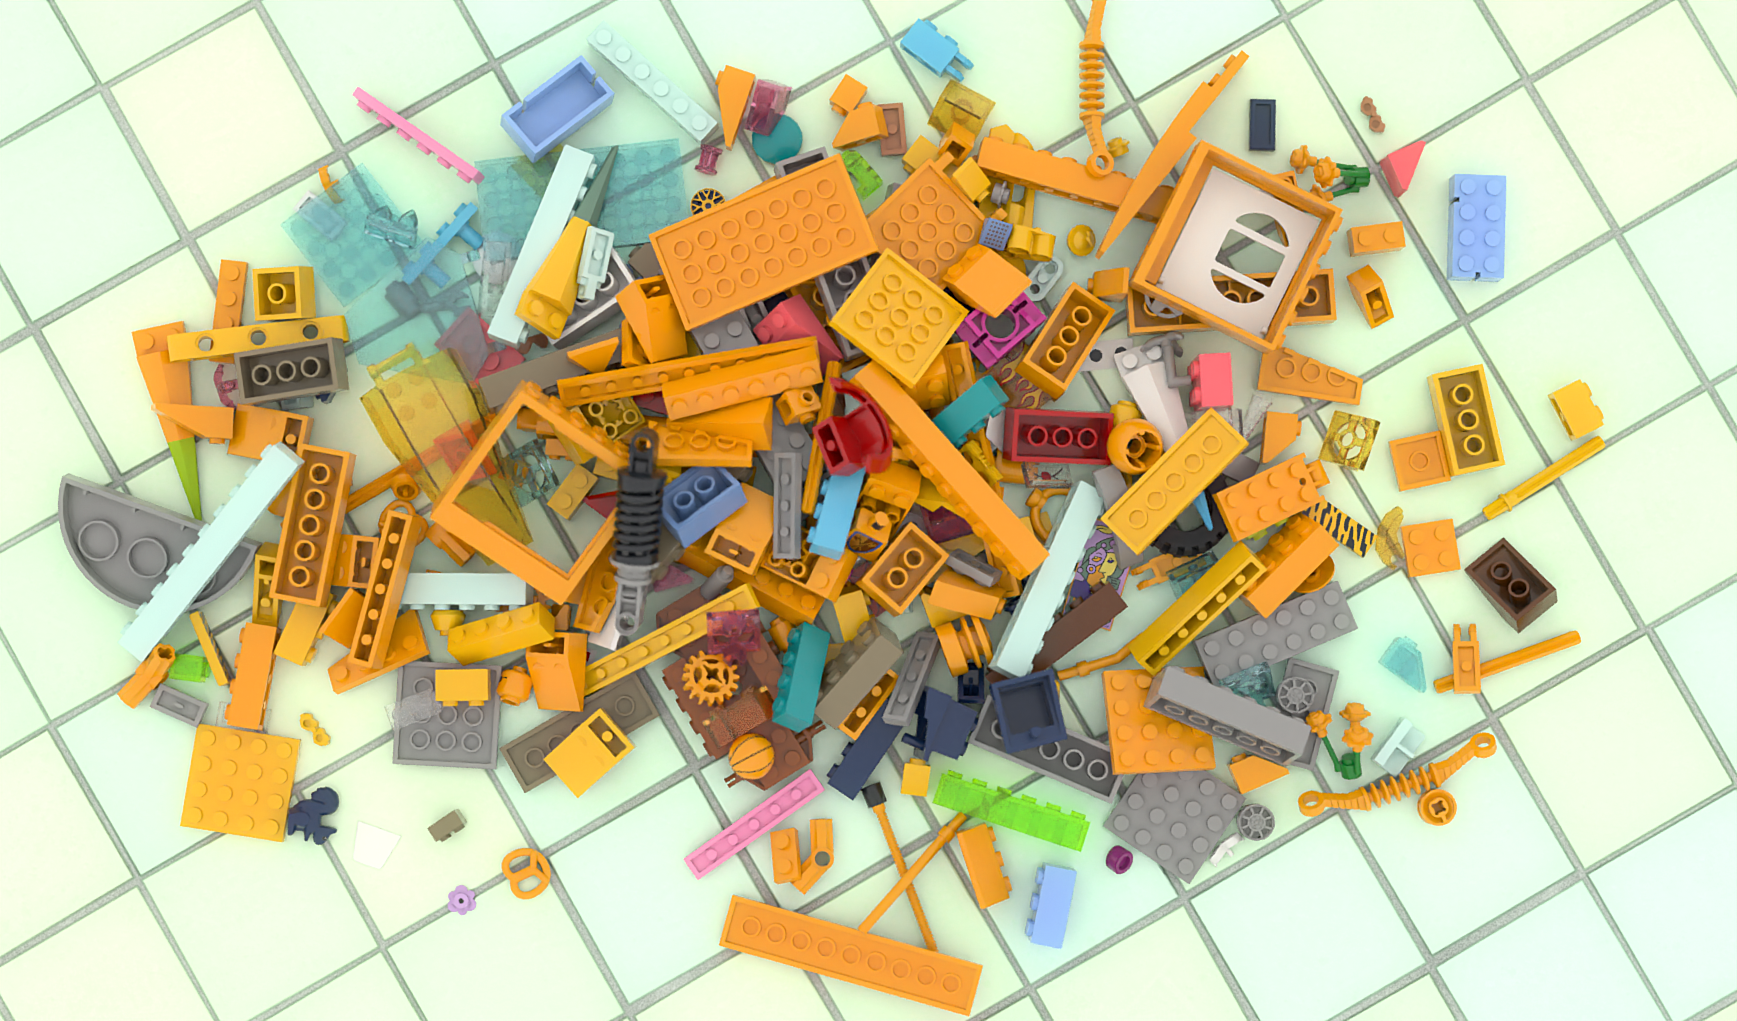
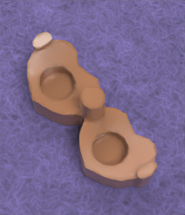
[1360,96,1385,133]

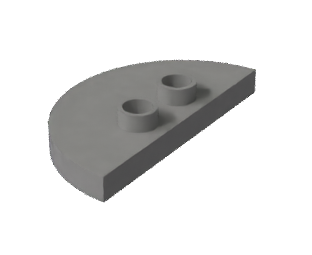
[58,473,263,611]

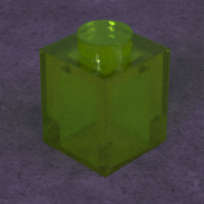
[169,653,211,682]

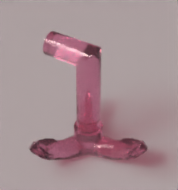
[213,364,238,411]

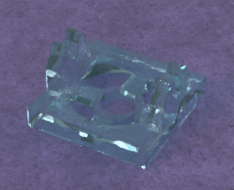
[497,439,560,508]
[1218,661,1276,707]

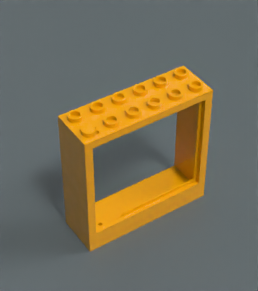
[430,379,630,606]

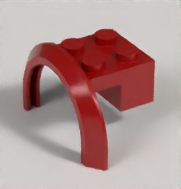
[812,377,893,476]

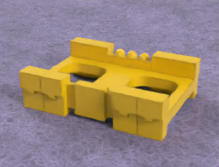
[959,440,1003,487]

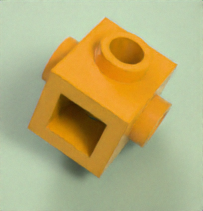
[775,385,822,426]

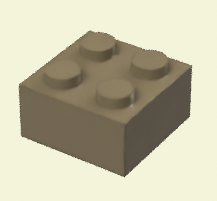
[427,809,467,842]

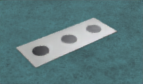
[1077,338,1134,372]

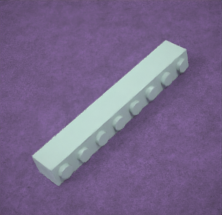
[487,144,598,349]
[989,480,1105,679]

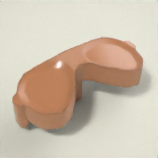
[514,333,548,355]

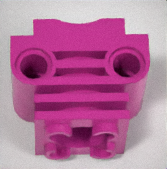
[955,291,1047,370]

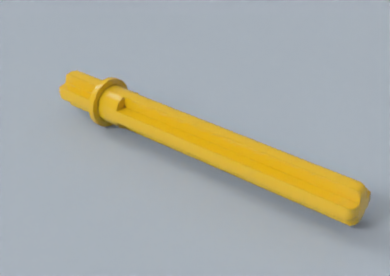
[1482,436,1606,520]

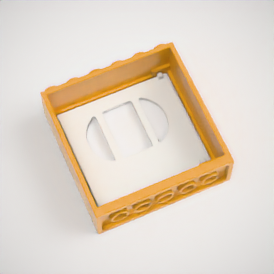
[1128,140,1343,354]

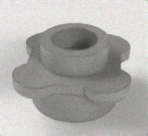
[990,181,1011,209]

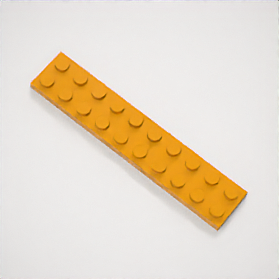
[719,895,983,1016]

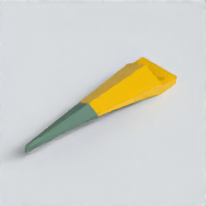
[514,145,618,340]

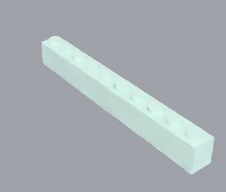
[117,441,305,662]

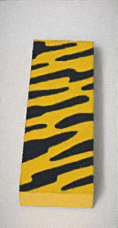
[1300,500,1378,558]
[189,611,231,686]

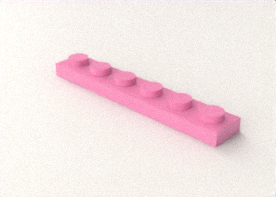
[352,87,485,185]
[683,769,825,880]

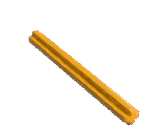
[801,361,842,514]
[1433,631,1581,693]

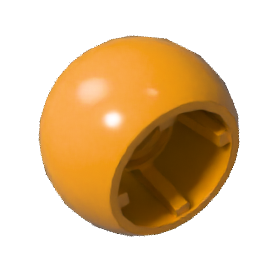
[1107,418,1164,475]

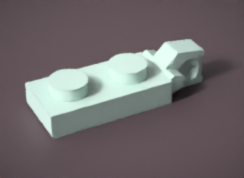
[577,226,615,301]

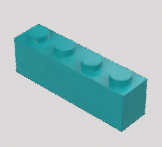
[931,375,1010,449]
[772,622,831,733]

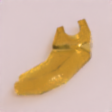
[1375,506,1405,571]

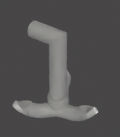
[1140,331,1191,388]

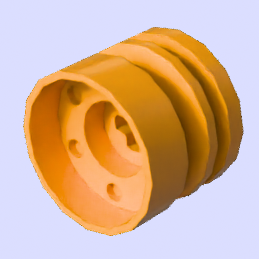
[934,615,993,678]

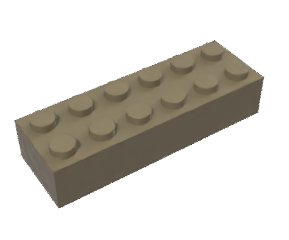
[479,327,627,415]

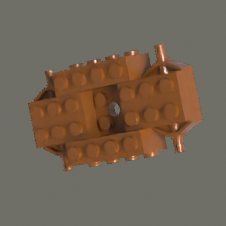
[656,585,827,791]

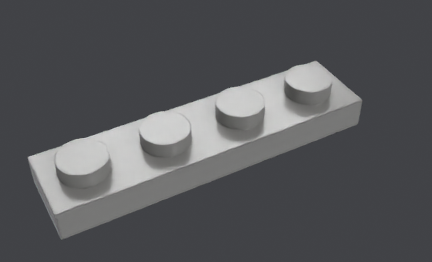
[773,453,802,559]
[882,631,941,727]

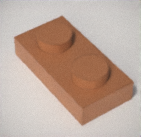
[877,102,907,157]

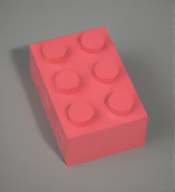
[1187,353,1234,413]

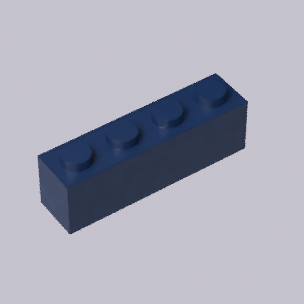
[826,698,903,800]

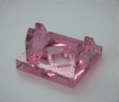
[706,609,760,667]

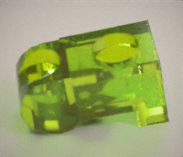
[841,150,883,201]

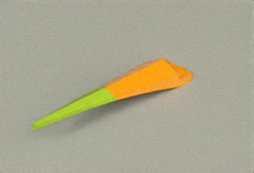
[131,321,202,521]

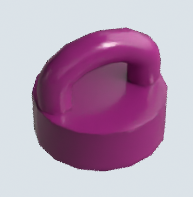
[1106,845,1133,874]

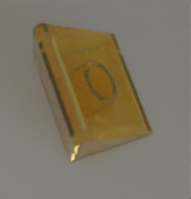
[927,79,996,146]

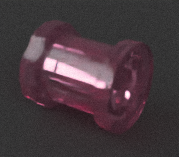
[694,144,723,176]

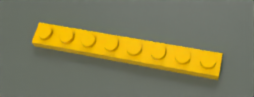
[584,583,761,696]

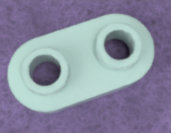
[1024,256,1063,302]

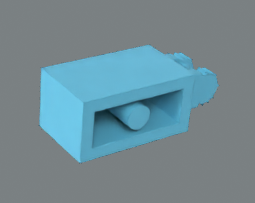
[900,18,974,82]

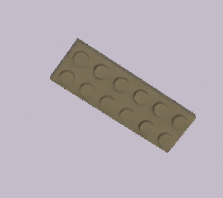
[499,672,660,793]

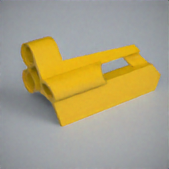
[977,124,1056,262]

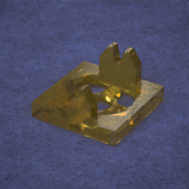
[1318,410,1381,472]

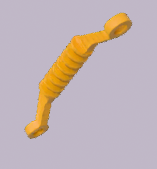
[1079,0,1114,177]
[1298,732,1497,817]

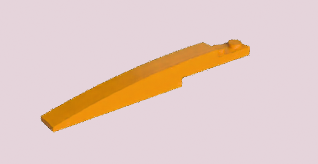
[1095,50,1250,259]

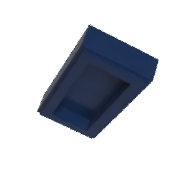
[1248,99,1276,152]

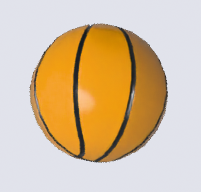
[728,733,774,780]

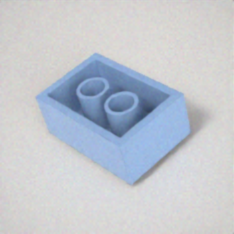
[1025,862,1077,949]

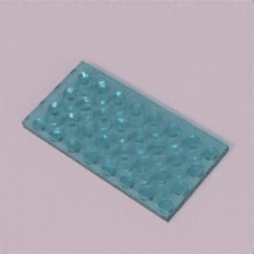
[474,138,688,263]

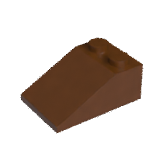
[1464,537,1558,634]

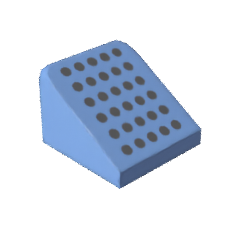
[978,218,1013,251]

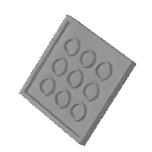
[392,661,503,769]
[1102,770,1246,884]

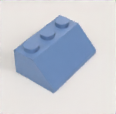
[661,466,748,548]

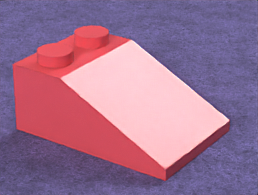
[752,294,844,377]

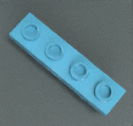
[402,202,485,289]

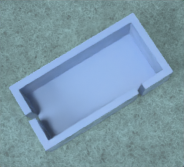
[500,55,615,164]
[1447,174,1507,282]

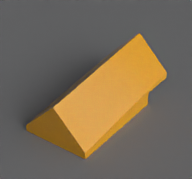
[666,397,773,450]

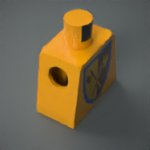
[844,508,892,562]

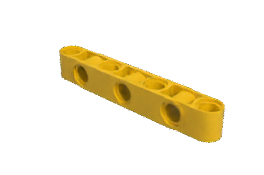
[167,315,350,363]

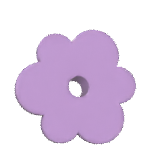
[448,885,476,915]

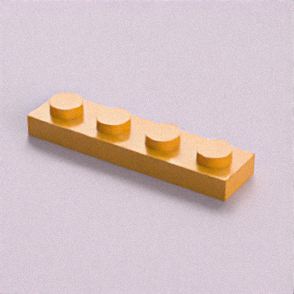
[209,259,249,364]

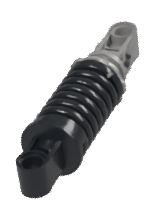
[609,428,668,636]

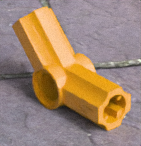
[117,643,176,709]
[791,819,834,895]

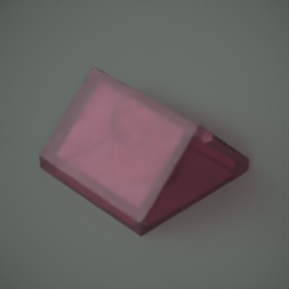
[653,565,696,594]

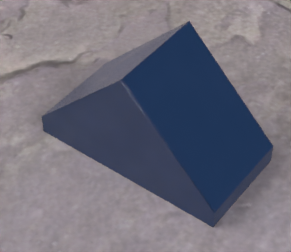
[957,663,984,703]

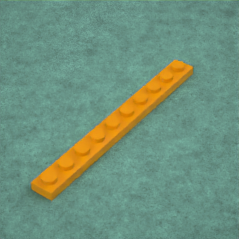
[557,336,820,407]
[941,340,1023,598]

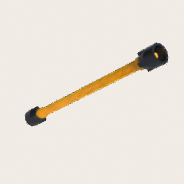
[861,782,939,952]

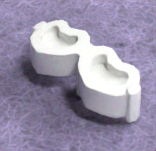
[1209,832,1245,868]

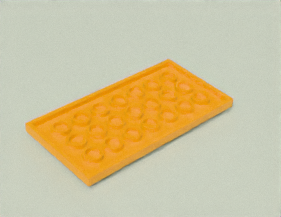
[648,153,879,332]

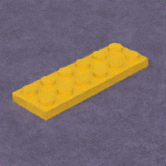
[1100,407,1249,556]

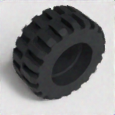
[1150,472,1231,558]

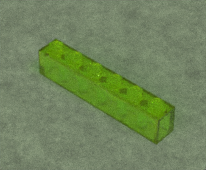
[932,770,1091,852]

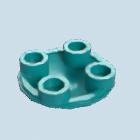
[752,114,802,164]

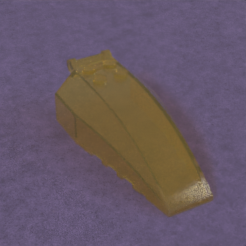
[359,342,534,567]

